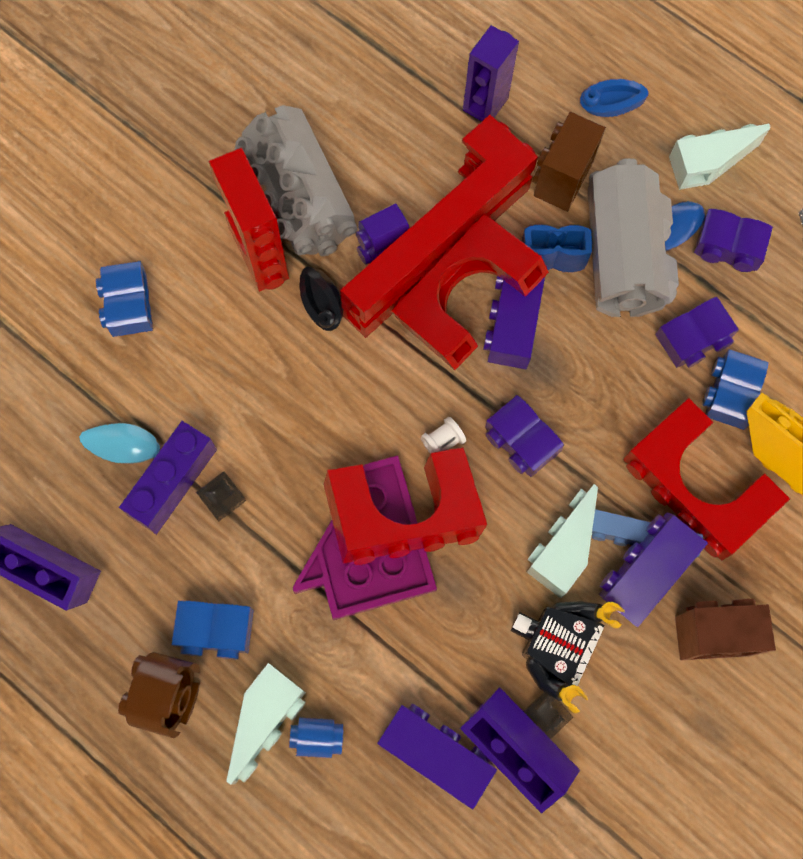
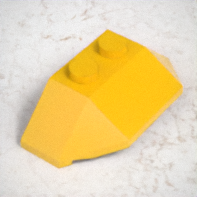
[747,392,803,495]

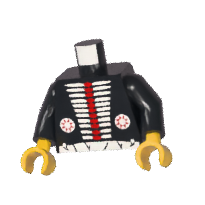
[510,601,625,714]

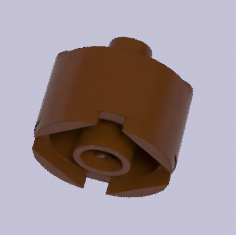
[118,652,200,738]

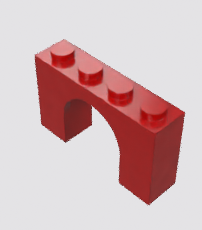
[209,147,289,292]
[391,214,549,370]
[623,398,790,561]
[323,447,488,565]

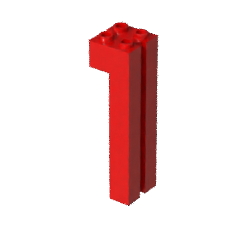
[340,115,538,338]

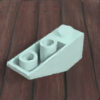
[669,124,771,190]
[527,484,598,598]
[226,663,306,785]

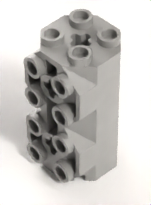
[235,105,358,257]
[588,159,679,317]

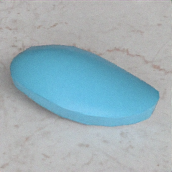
[79,423,160,464]

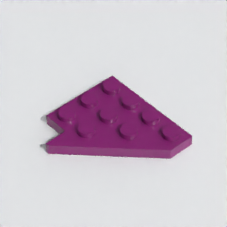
[292,455,437,621]

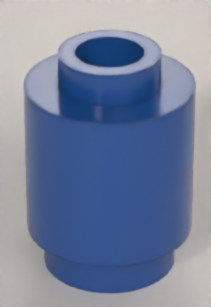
[289,718,343,758]

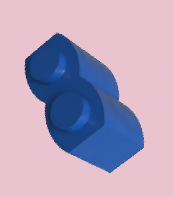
[521,225,592,272]
[96,261,153,337]
[702,349,769,430]
[172,601,254,659]

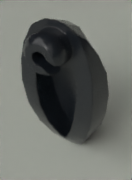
[299,266,343,331]

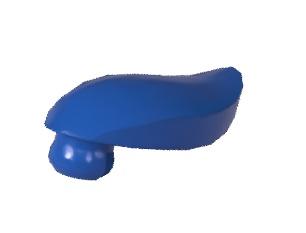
[580,79,649,117]
[665,201,705,251]

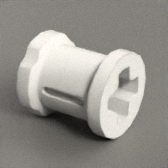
[421,417,466,453]

